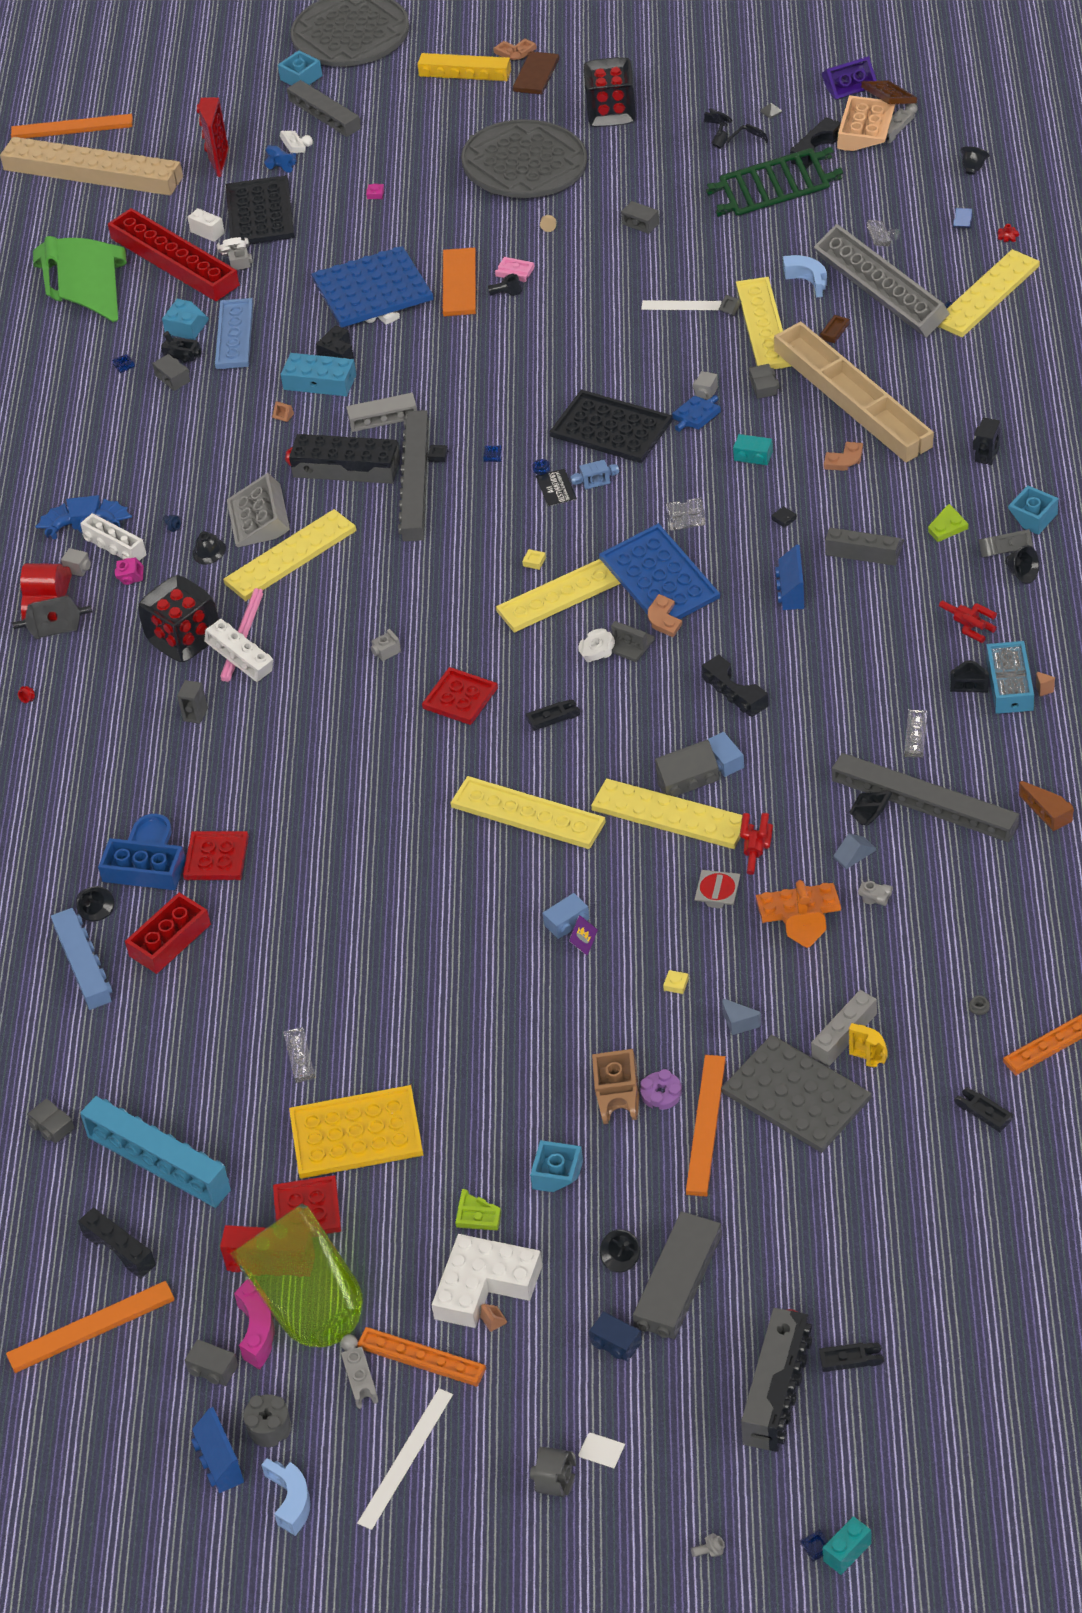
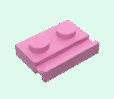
[495,257,535,282]

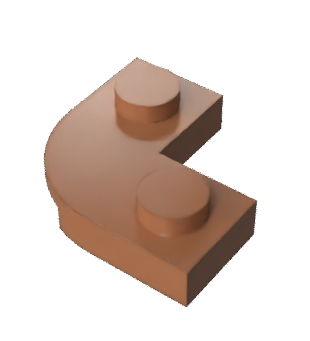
[494,39,537,60]
[824,442,863,471]
[648,594,682,637]

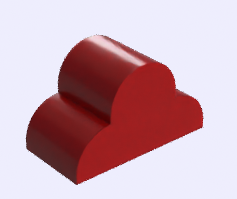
[20,563,72,621]

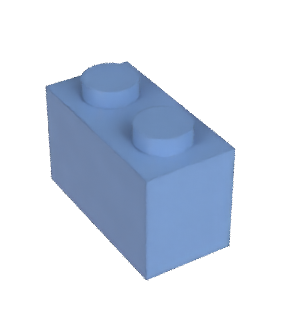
[708,732,744,777]
[543,893,590,939]

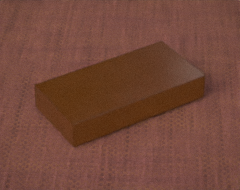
[819,315,850,344]

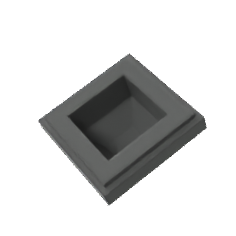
[760,103,782,119]

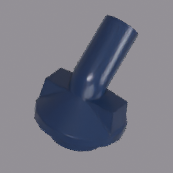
[163,515,181,532]

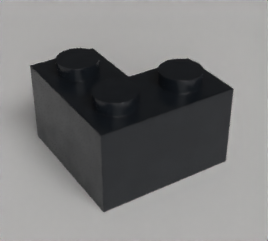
[316,325,354,359]

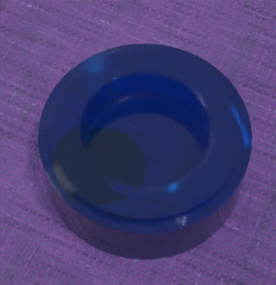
[532,459,550,475]

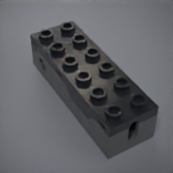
[285,434,400,484]
[741,1307,812,1452]

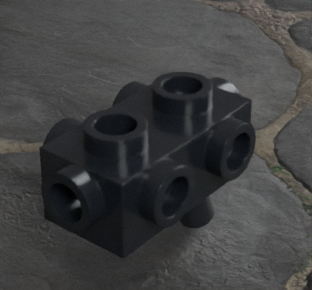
[161,331,202,362]

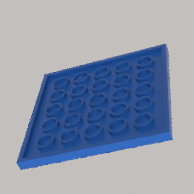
[311,246,434,327]

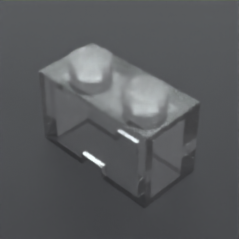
[666,498,705,530]

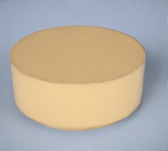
[540,215,557,232]

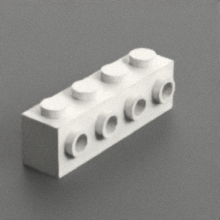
[80,513,146,561]
[204,619,273,682]

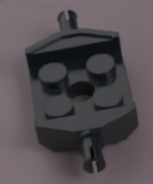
[12,595,93,640]

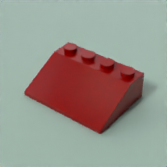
[197,97,229,177]

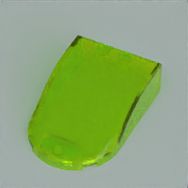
[231,1204,363,1347]

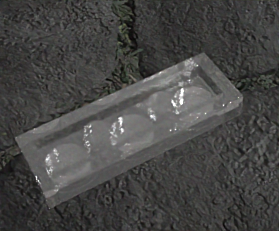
[904,710,927,758]
[283,1027,315,1083]

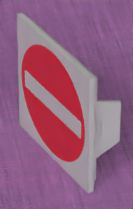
[694,870,740,909]

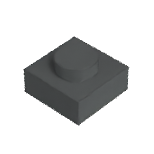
[719,295,742,316]

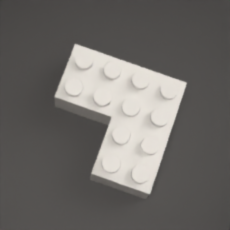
[432,1234,542,1328]

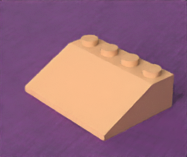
[837,95,896,151]

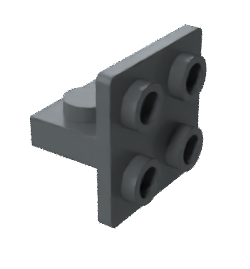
[611,621,655,662]

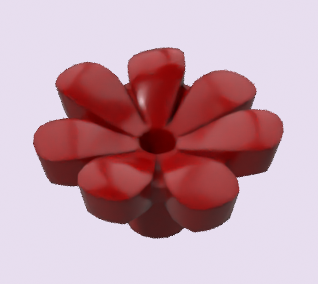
[998,224,1019,242]

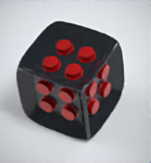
[584,57,636,127]
[138,575,219,662]

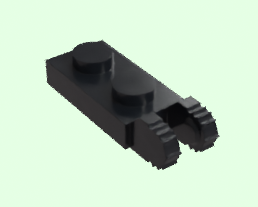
[526,699,581,731]
[954,1087,1013,1132]
[819,1342,884,1372]

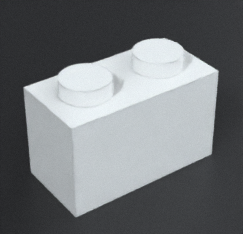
[188,208,225,242]

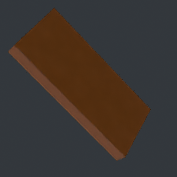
[513,51,559,95]
[861,80,917,104]

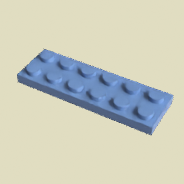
[215,298,253,369]

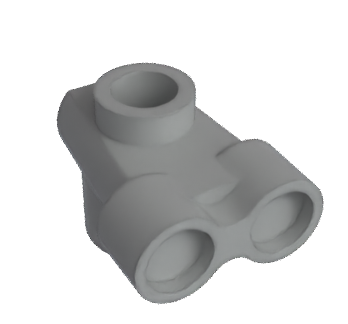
[858,881,893,906]

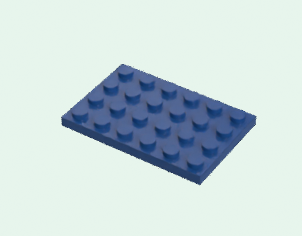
[599,523,720,619]

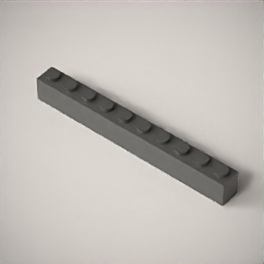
[398,410,429,542]
[832,753,1019,842]

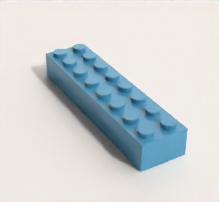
[80,1096,231,1208]

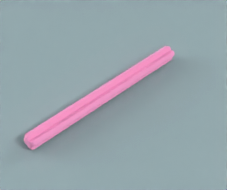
[220,588,263,682]

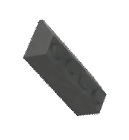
[825,527,904,566]

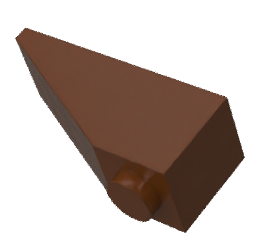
[1019,781,1074,831]

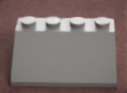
[227,473,290,547]

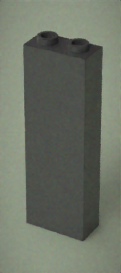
[633,1211,722,1339]

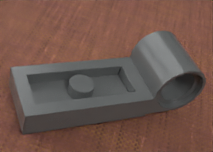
[978,529,1033,557]

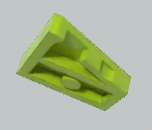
[928,504,968,542]
[455,1189,501,1231]

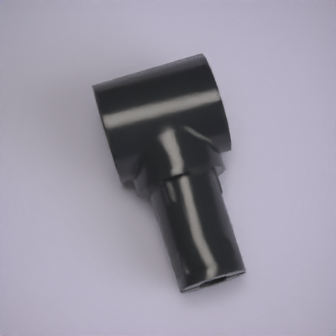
[488,273,522,296]

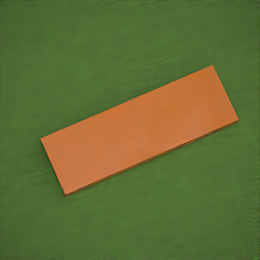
[443,247,476,316]

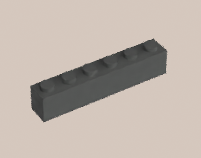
[287,80,361,137]

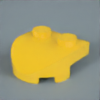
[849,1023,888,1067]

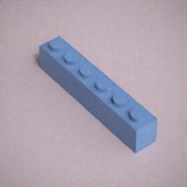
[51,908,113,1010]

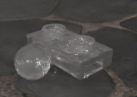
[866,220,900,247]

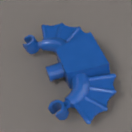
[35,495,132,539]

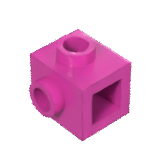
[115,557,144,585]

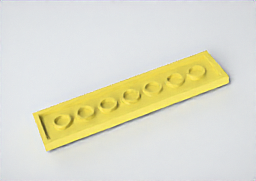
[938,249,1040,337]
[736,277,791,369]
[223,509,356,601]
[496,559,621,633]
[451,776,606,849]
[591,778,742,849]

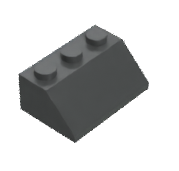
[655,739,719,797]

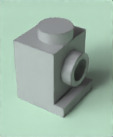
[228,247,253,270]
[371,629,401,661]

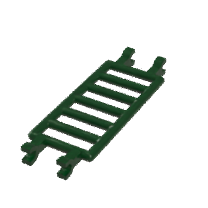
[706,147,843,217]

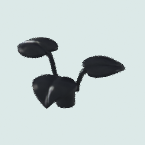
[704,108,768,149]

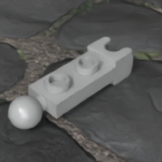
[887,104,918,143]
[341,1334,378,1408]

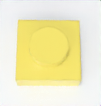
[522,549,546,570]
[663,970,689,994]

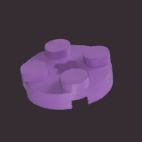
[640,1069,682,1110]

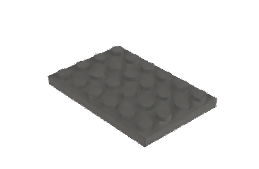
[721,1034,872,1153]

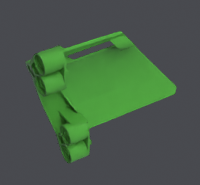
[33,236,127,322]

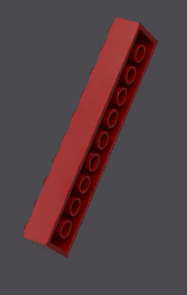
[108,208,240,301]

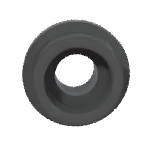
[969,995,990,1015]

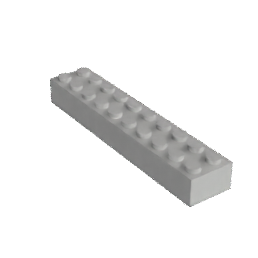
[814,224,950,338]

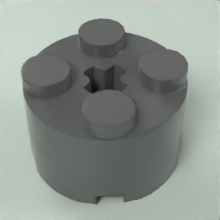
[243,1394,292,1447]
[530,1447,576,1497]

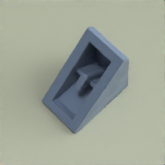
[833,833,876,869]
[722,999,761,1035]

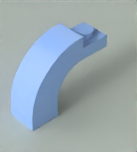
[783,255,827,297]
[262,1458,310,1536]

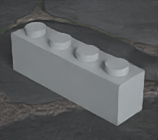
[346,393,417,432]
[811,990,877,1067]

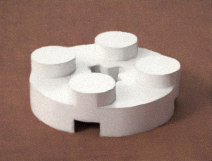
[217,237,249,256]
[578,628,615,662]

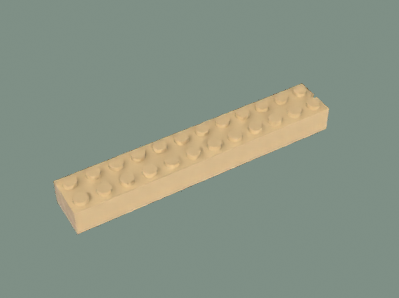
[0,137,183,196]
[774,321,934,462]

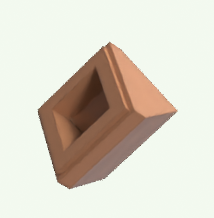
[272,401,294,422]
[1036,672,1055,697]
[480,1304,507,1332]

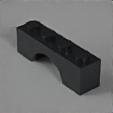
[789,117,841,169]
[702,654,768,718]
[78,1207,156,1279]

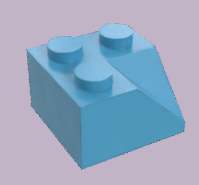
[278,50,322,85]
[162,299,209,340]
[1008,485,1059,535]
[530,1140,583,1192]

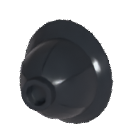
[960,146,990,175]
[193,531,226,565]
[1005,545,1039,584]
[76,886,114,921]
[600,1229,640,1273]

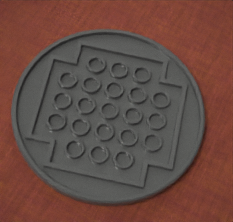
[291,0,409,67]
[461,119,587,198]

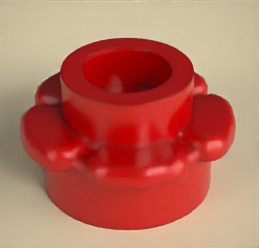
[18,686,35,703]

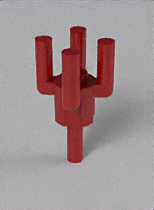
[939,600,997,643]
[740,813,773,875]

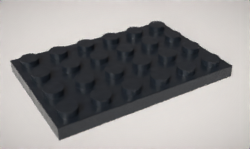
[226,175,295,244]
[549,389,673,463]

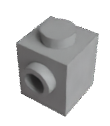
[693,371,718,399]
[61,548,91,577]

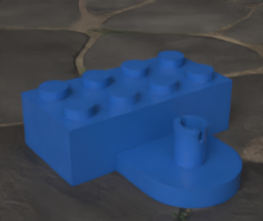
[98,814,186,890]

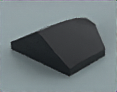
[950,660,989,693]
[850,791,892,826]

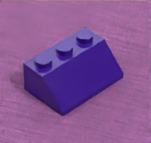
[821,56,877,100]

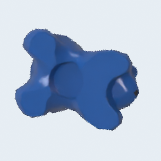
[264,145,296,173]

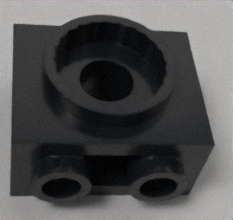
[973,417,1000,465]

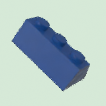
[775,545,804,610]
[191,1407,244,1493]

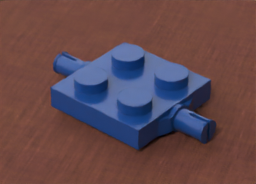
[672,395,721,432]

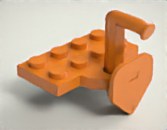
[755,880,841,948]

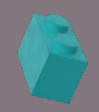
[733,434,773,466]
[823,1516,871,1575]

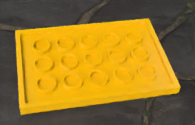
[289,1085,424,1179]

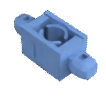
[570,460,619,490]

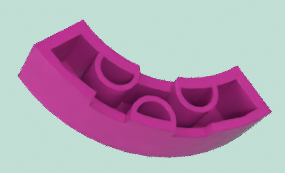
[234,1279,275,1370]

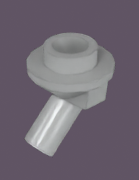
[691,1533,725,1557]

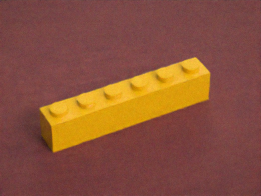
[417,53,511,81]

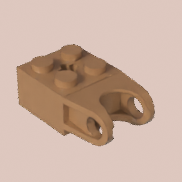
[592,1049,639,1124]

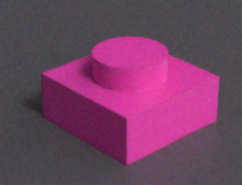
[366,184,384,199]

